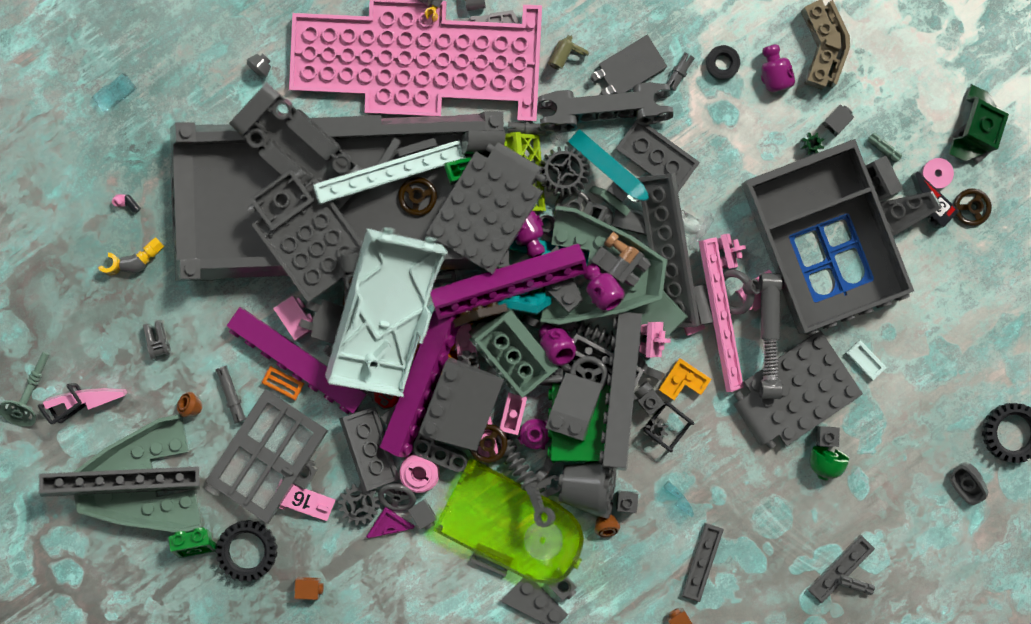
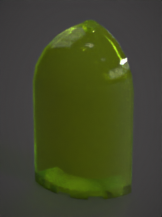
[433,458,584,584]

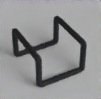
[38,383,86,424]
[643,401,694,453]

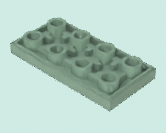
[629,291,688,338]

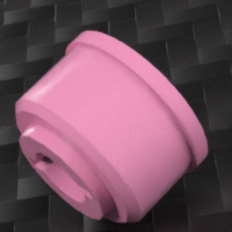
[400,453,440,493]

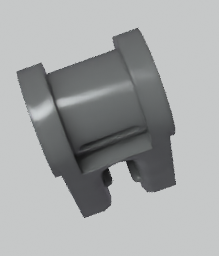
[143,320,171,360]

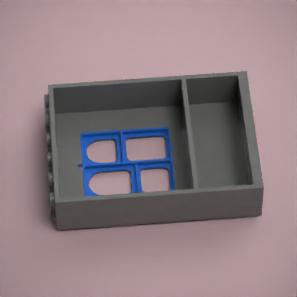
[741,139,914,336]

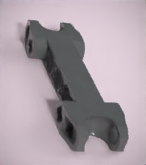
[538,82,674,133]

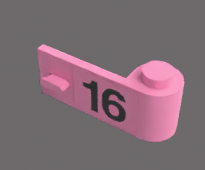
[276,479,335,521]

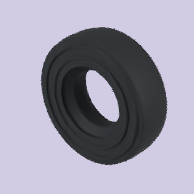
[706,45,740,80]

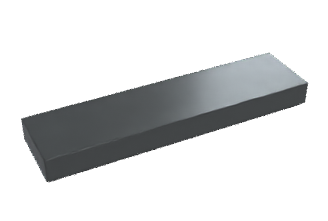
[681,522,724,602]
[807,535,875,603]

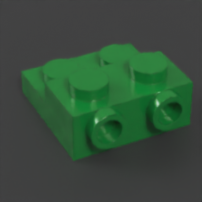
[169,527,217,558]

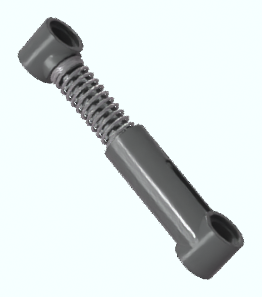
[759,273,782,399]

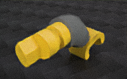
[98,237,164,276]

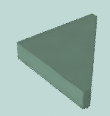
[589,186,630,216]

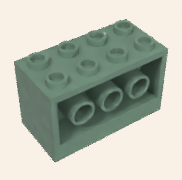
[469,308,558,398]

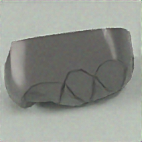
[950,462,989,505]

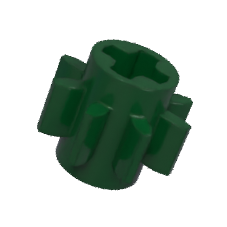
[801,132,824,156]

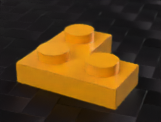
[658,358,712,401]

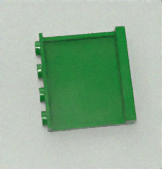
[548,383,611,463]

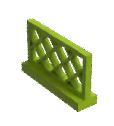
[504,132,546,212]

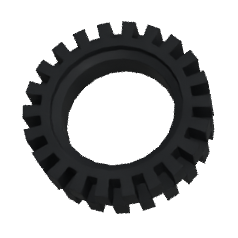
[982,403,1031,463]
[216,520,278,582]

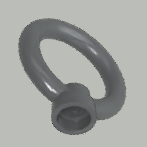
[723,270,761,315]

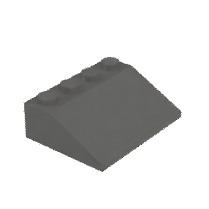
[419,357,504,451]

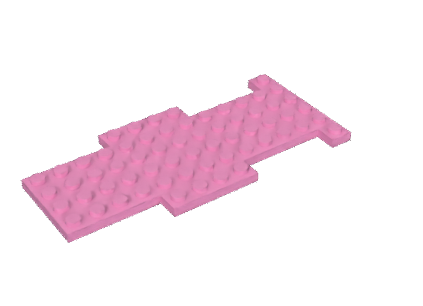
[289,0,542,121]

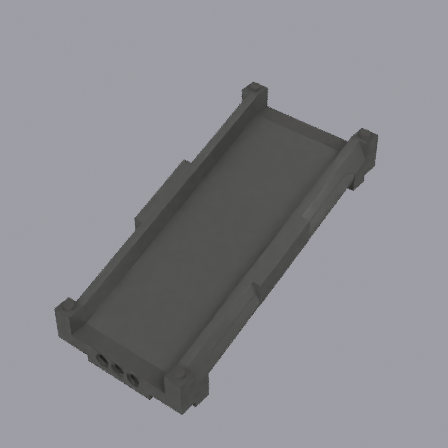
[170,111,509,281]

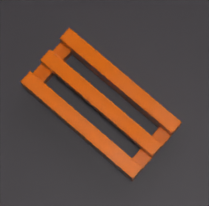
[262,366,305,400]

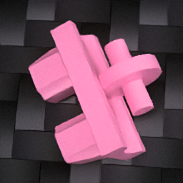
[717,234,746,269]
[639,322,670,357]

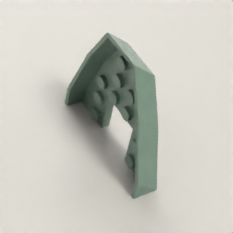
[541,206,667,324]
[74,414,202,532]

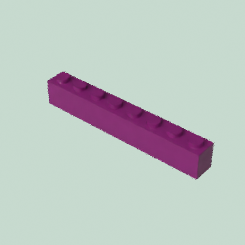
[430,243,588,320]
[226,307,367,414]
[380,309,461,457]

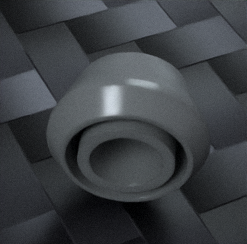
[246,53,271,78]

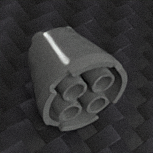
[559,462,616,518]

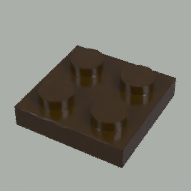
[453,302,508,327]

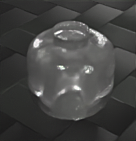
[549,132,569,147]

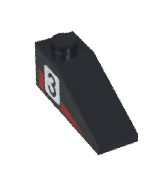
[911,171,959,229]

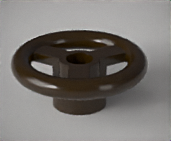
[398,177,437,216]
[954,188,992,226]
[470,424,507,463]

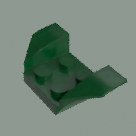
[948,84,1009,161]

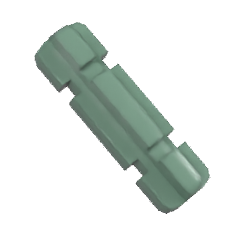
[868,133,902,162]

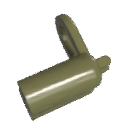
[548,35,589,70]

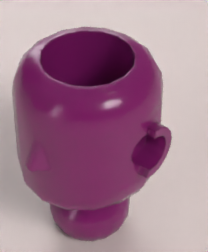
[761,44,795,93]
[514,210,545,258]
[583,264,624,311]
[539,324,576,366]
[517,418,549,450]

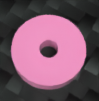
[921,158,954,189]

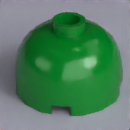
[809,445,849,480]

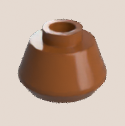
[177,392,202,417]
[594,515,620,537]

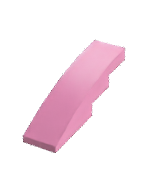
[43,388,127,410]

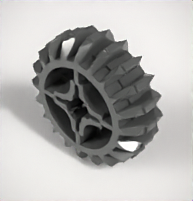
[540,146,590,198]

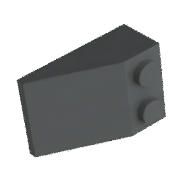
[546,373,603,440]

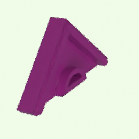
[366,507,415,539]

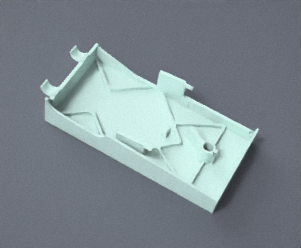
[325,228,447,397]

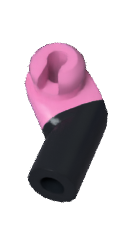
[112,194,141,214]

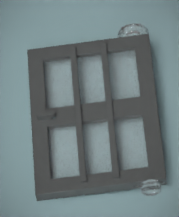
[203,388,329,524]

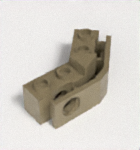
[801,0,850,90]

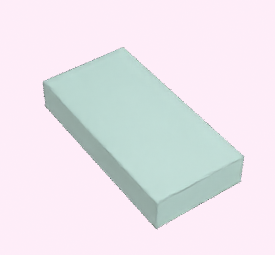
[846,340,887,381]

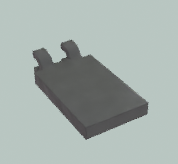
[590,34,668,95]
[299,299,344,344]

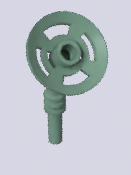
[0,351,50,427]

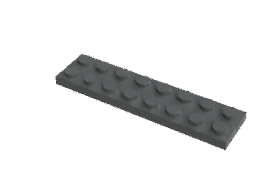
[637,173,700,328]

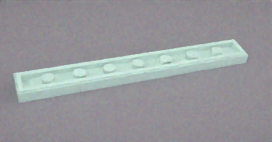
[313,140,466,204]

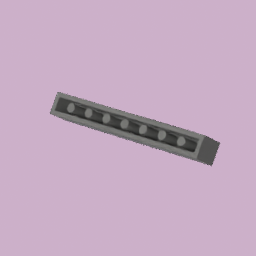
[599,312,642,471]
[39,467,200,497]

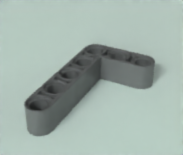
[413,433,468,472]

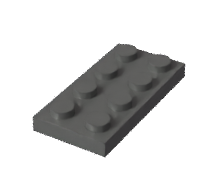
[616,120,700,192]
[339,407,399,492]

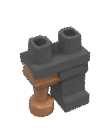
[591,232,651,287]

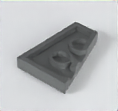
[543,246,583,314]

